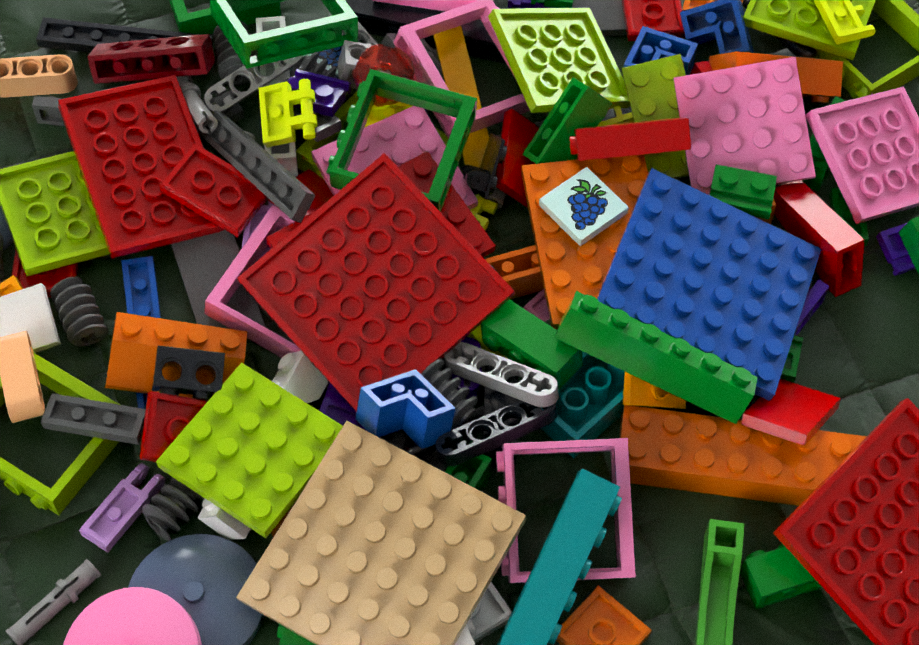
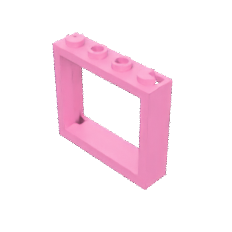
[393,0,530,139]
[205,205,301,358]
[496,438,636,583]

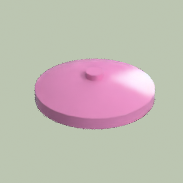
[63,587,202,645]

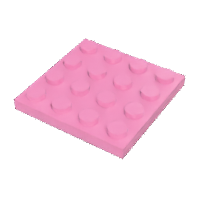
[673,57,816,195]
[805,87,919,224]
[311,106,478,210]

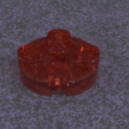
[353,44,415,107]

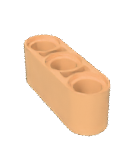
[0,54,78,98]
[0,331,45,423]

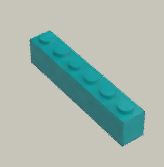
[497,468,622,645]

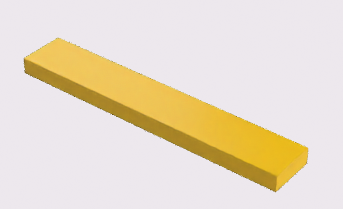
[433,26,497,170]

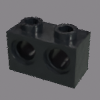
[152,346,225,401]

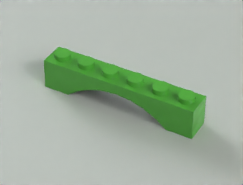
[695,519,744,645]

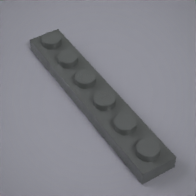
[202,110,316,223]

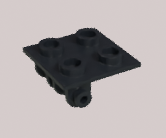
[460,133,507,200]

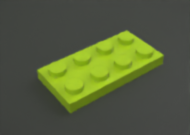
[622,54,689,179]

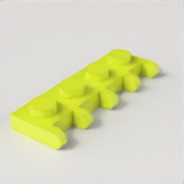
[813,0,876,45]

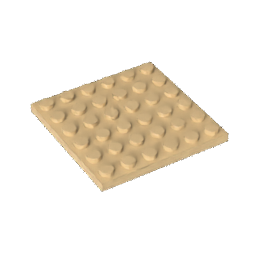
[236,421,527,645]

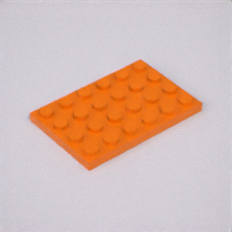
[521,154,648,330]

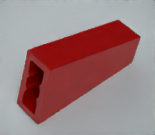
[569,117,691,161]
[773,180,864,297]

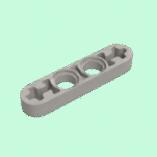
[203,55,303,114]
[444,342,559,407]

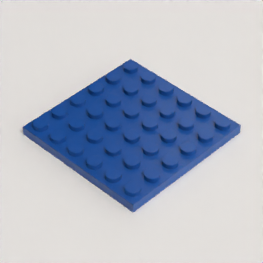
[597,168,821,401]

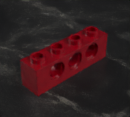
[87,34,215,84]

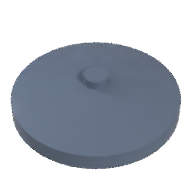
[128,534,265,645]

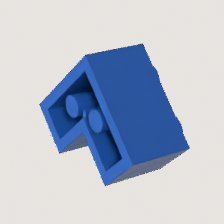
[680,0,754,54]
[622,26,698,79]
[356,369,455,449]

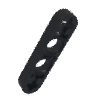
[435,400,558,466]

